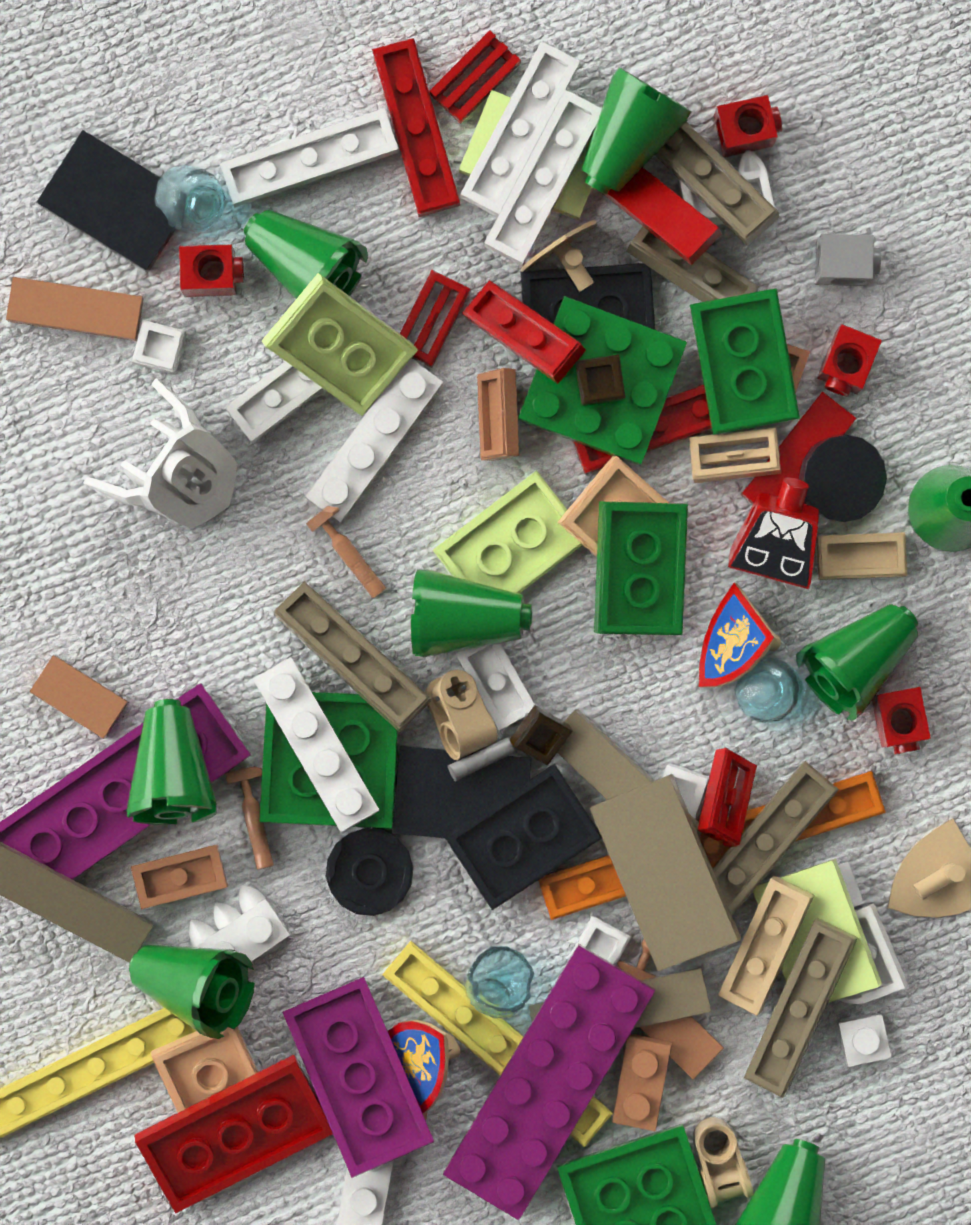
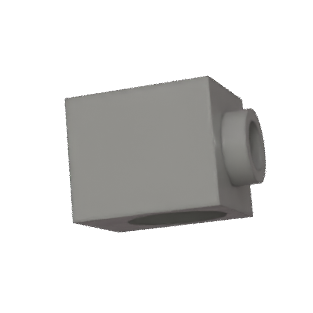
[815,234,881,286]

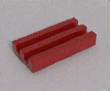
[429,30,521,124]
[400,270,471,368]
[697,748,757,848]

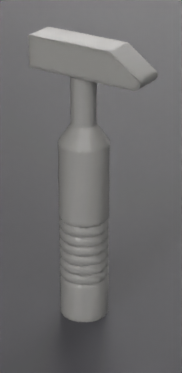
[448,713,528,781]

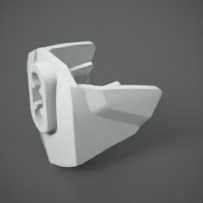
[84,379,237,529]

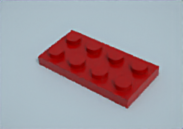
[134,1054,333,1214]

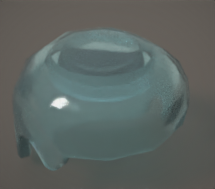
[155,164,226,235]
[735,657,805,723]
[465,946,534,1018]

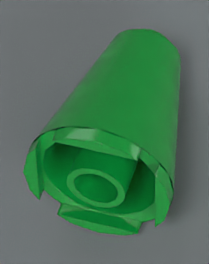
[582,67,692,195]
[244,210,368,299]
[907,465,971,552]
[411,569,532,657]
[796,604,918,721]
[127,699,217,825]
[129,945,255,1039]
[735,1139,825,1225]

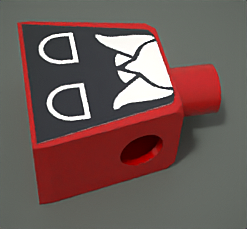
[728,477,819,589]

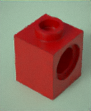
[713,95,782,157]
[179,244,244,297]
[817,324,882,397]
[872,687,931,754]

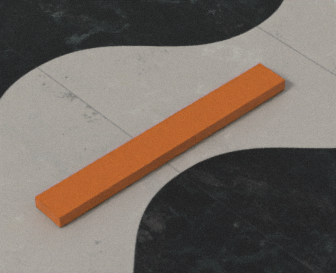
[538,771,886,920]

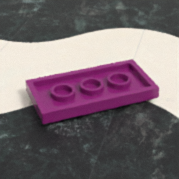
[282,977,434,1178]

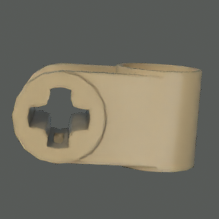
[425,669,498,760]
[693,1117,754,1209]

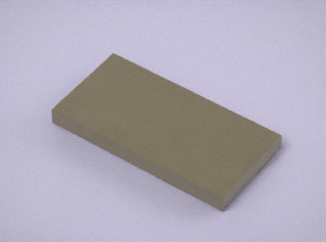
[589,774,741,971]

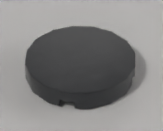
[799,434,887,522]
[326,828,414,916]

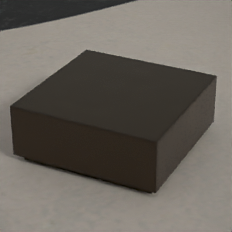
[575,355,626,407]
[509,705,573,766]

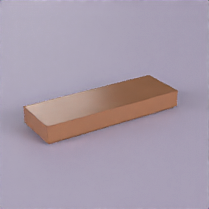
[6,277,144,341]

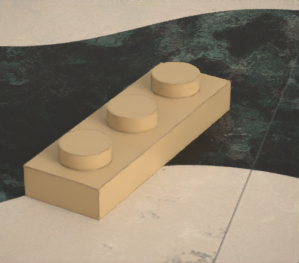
[718,876,815,1016]

